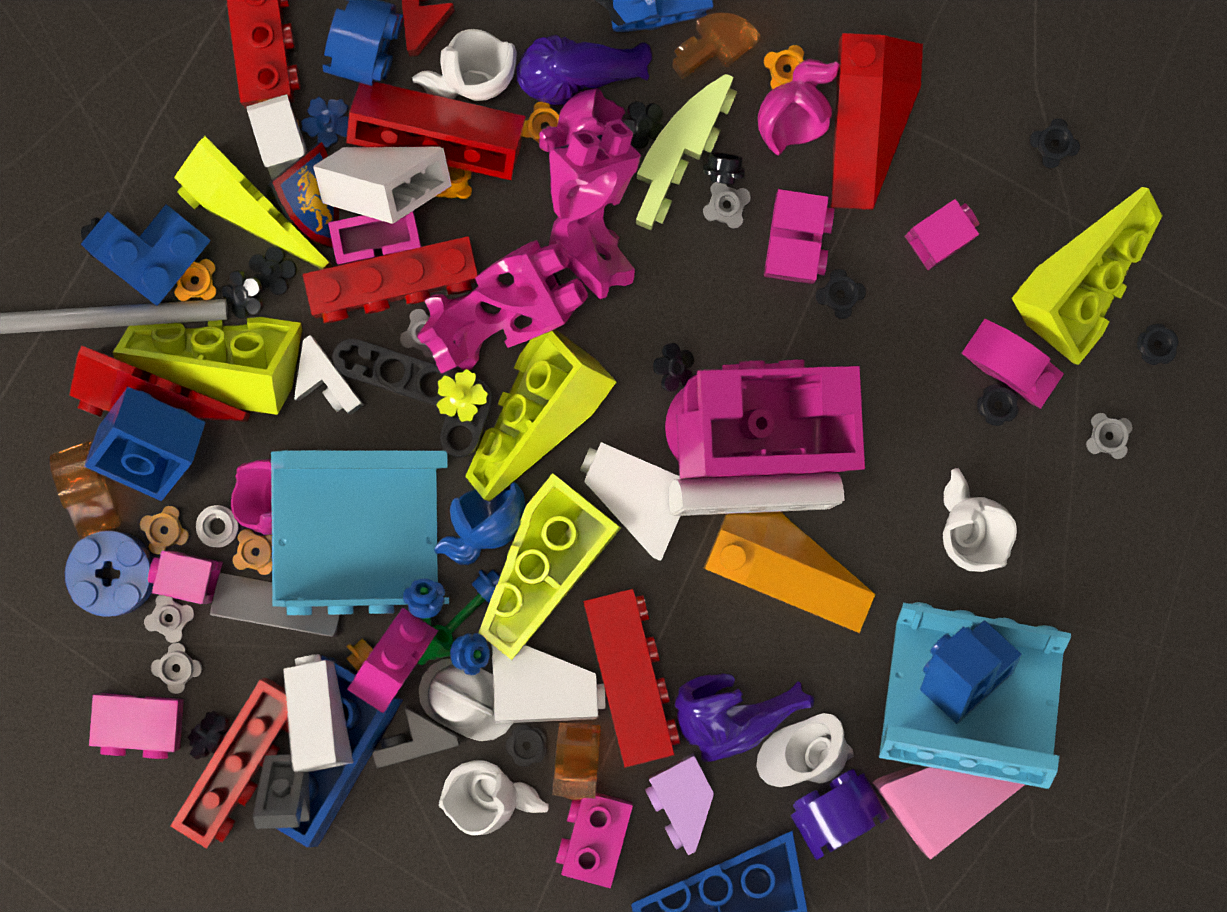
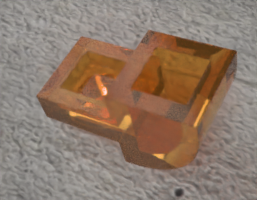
[672,13,761,80]
[50,441,121,540]
[552,722,601,800]

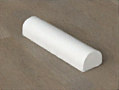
[669,473,845,516]

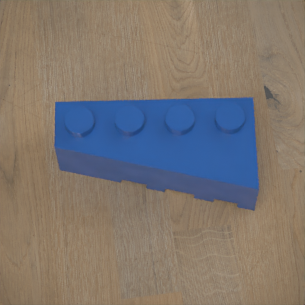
[276,655,403,848]
[631,831,807,912]

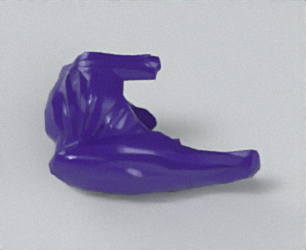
[516,35,652,105]
[675,673,814,762]

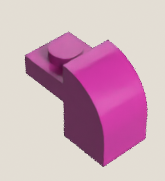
[961,319,1064,409]

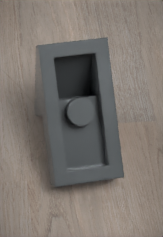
[372,706,461,768]
[253,755,310,829]

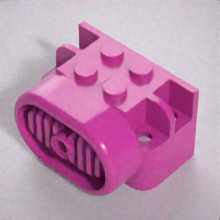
[665,360,865,479]

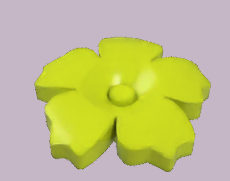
[436,369,488,422]

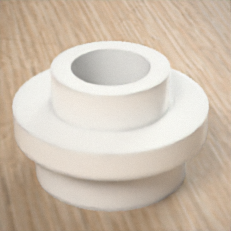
[196,505,239,547]

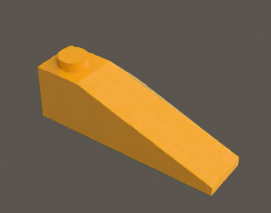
[703,511,875,633]

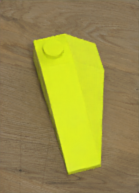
[174,136,333,269]
[1012,187,1162,365]
[113,317,302,415]
[465,329,616,502]
[479,473,621,660]

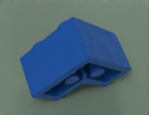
[81,204,211,306]
[920,620,1022,724]

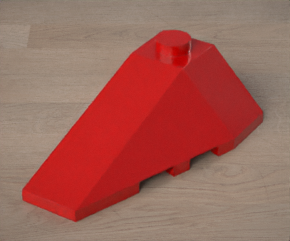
[831,33,923,210]
[69,345,251,422]

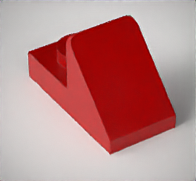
[402,0,455,57]

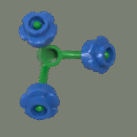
[403,569,501,675]

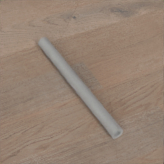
[0,299,228,334]

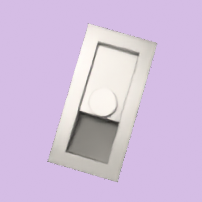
[247,94,307,180]
[294,335,364,415]

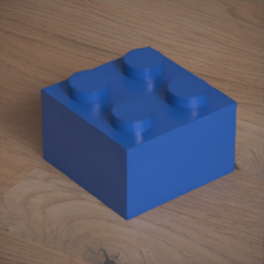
[84,387,206,501]

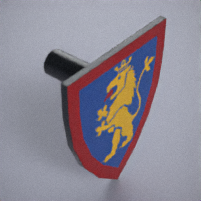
[266,142,339,248]

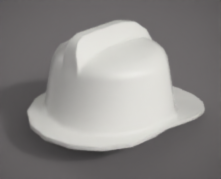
[419,658,513,741]
[756,713,854,787]

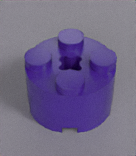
[790,769,890,860]

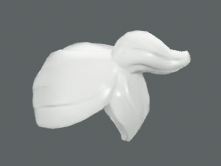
[412,29,517,101]
[943,468,1017,572]
[439,760,549,835]

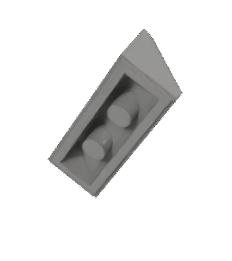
[210,573,341,637]

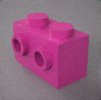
[556,789,633,888]

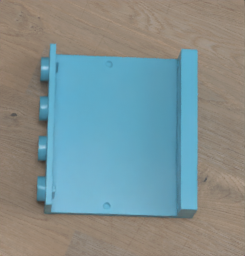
[271,451,449,615]
[879,602,1071,789]

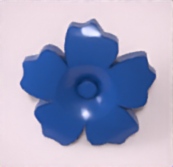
[301,97,349,148]

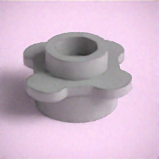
[703,182,751,229]
[400,309,434,358]
[1086,413,1132,459]
[144,595,194,643]
[151,643,202,694]

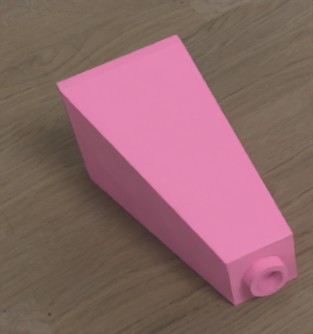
[872,765,1025,859]

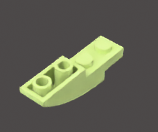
[636,74,737,230]

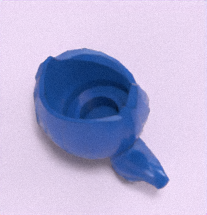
[434,483,526,565]

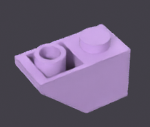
[645,753,714,855]

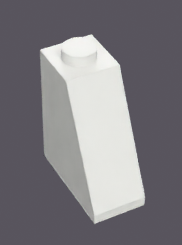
[313,147,452,224]
[580,442,680,561]
[492,645,605,724]
[284,654,353,772]

